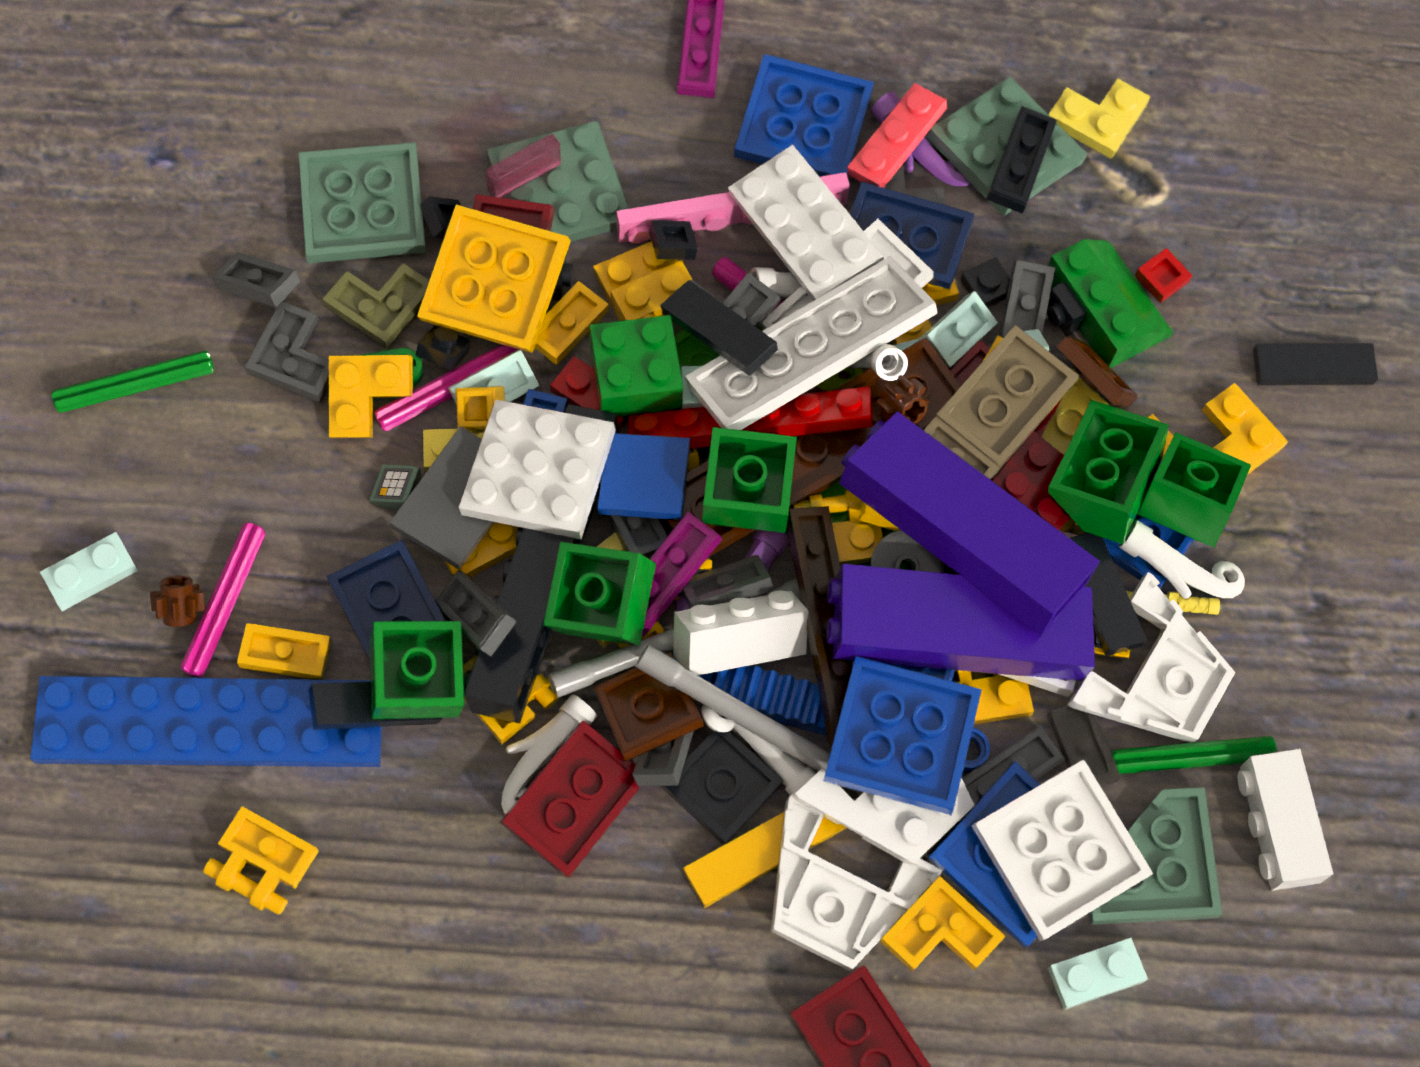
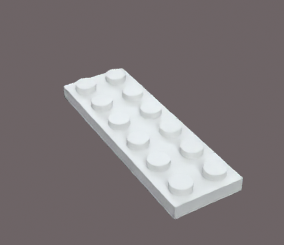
[685,256,937,430]

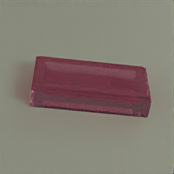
[486,134,561,198]

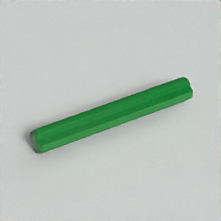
[52,350,214,413]
[1110,736,1277,774]

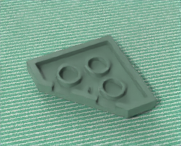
[1088,787,1223,925]

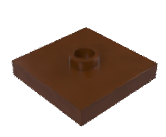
[1056,336,1138,408]
[594,652,704,761]

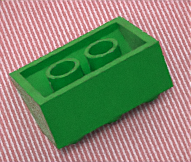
[1048,239,1174,368]
[1048,400,1169,544]

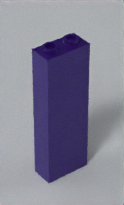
[839,411,1100,636]
[827,564,1095,681]

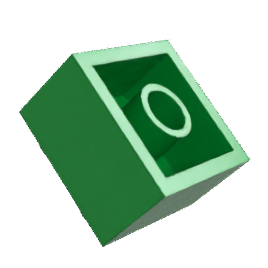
[590,315,683,417]
[702,427,797,533]
[1138,432,1251,548]
[543,542,656,646]
[369,621,464,719]

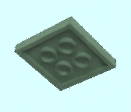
[926,77,1088,217]
[487,121,629,242]
[299,142,426,263]

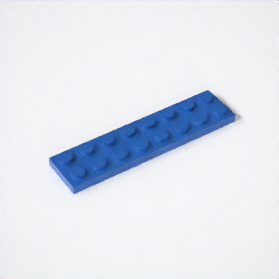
[30,676,383,767]

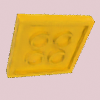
[417,205,571,353]

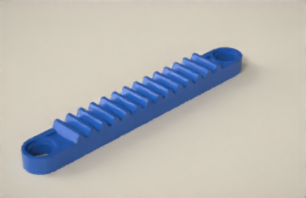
[671,651,990,773]

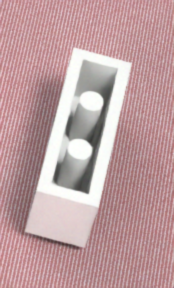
[673,590,808,675]
[1238,749,1333,891]

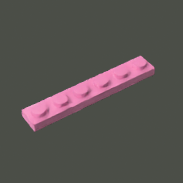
[616,172,850,244]

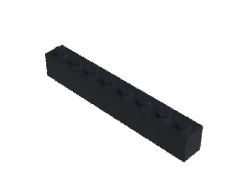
[463,404,620,724]

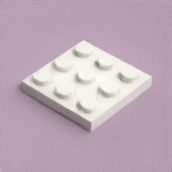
[459,400,616,539]
[971,760,1153,941]

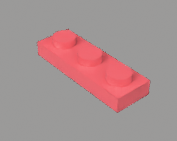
[847,83,947,188]

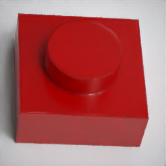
[1134,248,1192,303]

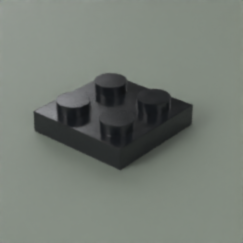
[662,731,784,845]

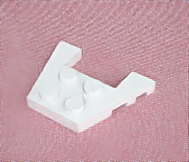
[1067,572,1235,743]
[792,768,975,866]
[771,793,942,971]

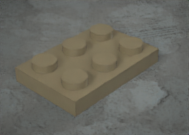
[936,325,1079,469]

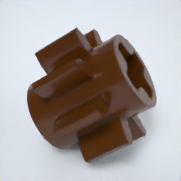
[876,375,930,424]
[150,575,205,627]

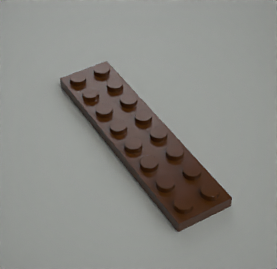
[664,337,961,557]

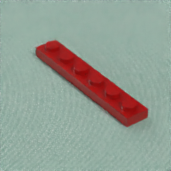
[627,386,873,449]

